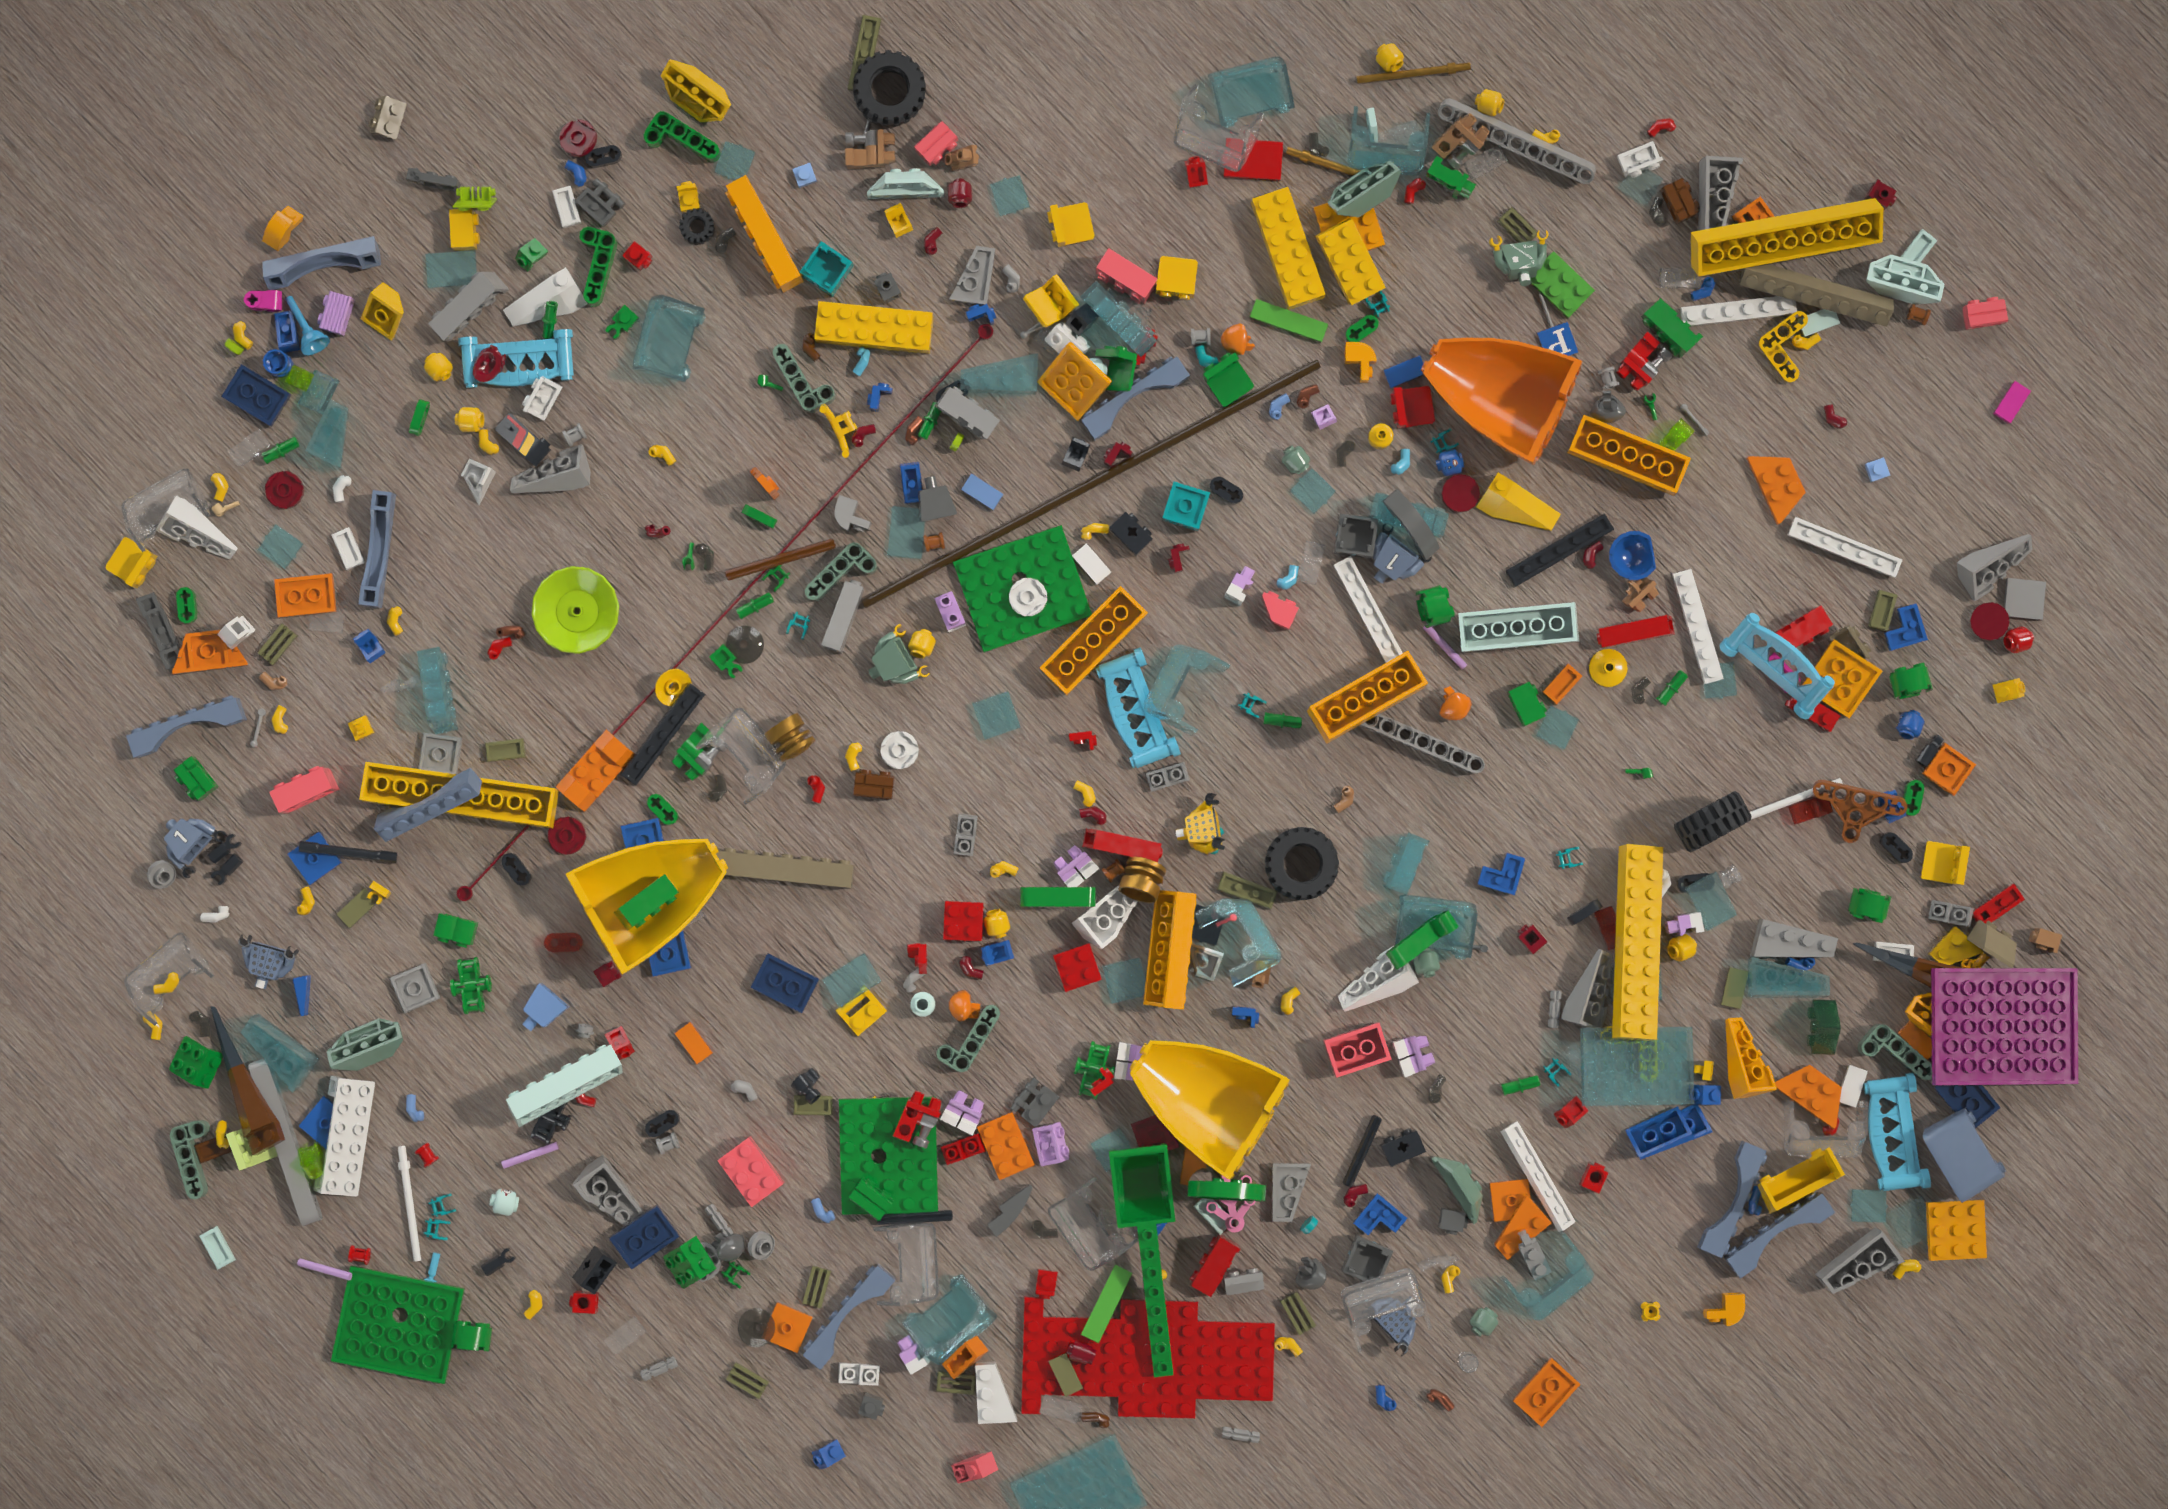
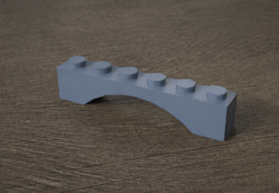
[262,236,381,290]
[1082,357,1190,441]
[359,490,396,608]
[126,696,247,758]
[374,768,482,842]
[1697,1141,1767,1258]
[1724,1192,1836,1279]
[803,1264,896,1370]

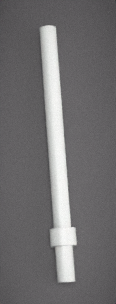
[1750,778,1843,820]
[398,1146,421,1262]

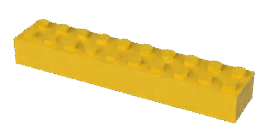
[1691,198,1884,277]
[359,762,559,829]
[1612,844,1663,1041]

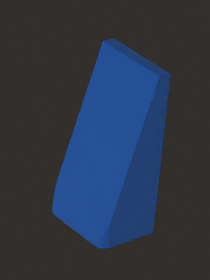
[274,310,300,353]
[1384,356,1424,389]
[900,462,922,504]
[293,975,311,1016]

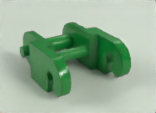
[761,565,790,593]
[721,1261,751,1289]

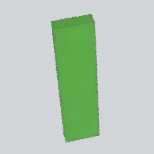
[1250,299,1328,343]
[1081,1265,1133,1344]

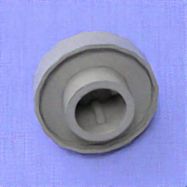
[147,860,176,889]
[748,1231,775,1260]

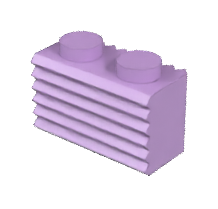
[317,291,355,336]

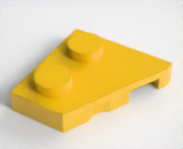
[1928,926,1983,965]

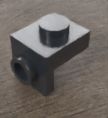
[1062,437,1090,472]

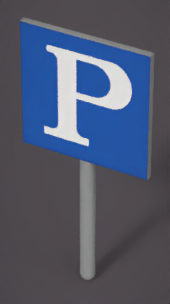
[1537,293,1578,356]

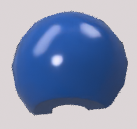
[1609,531,1656,580]

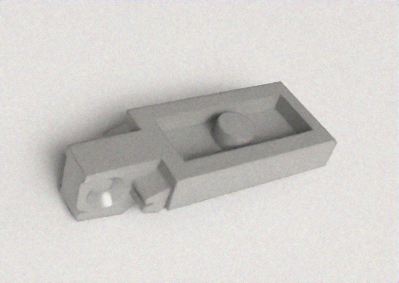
[1518,1230,1552,1281]

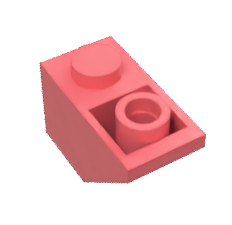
[1262,591,1299,630]
[951,1451,998,1483]

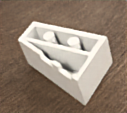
[975,1361,1017,1424]

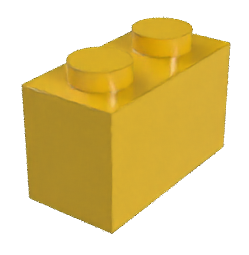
[449,208,480,251]

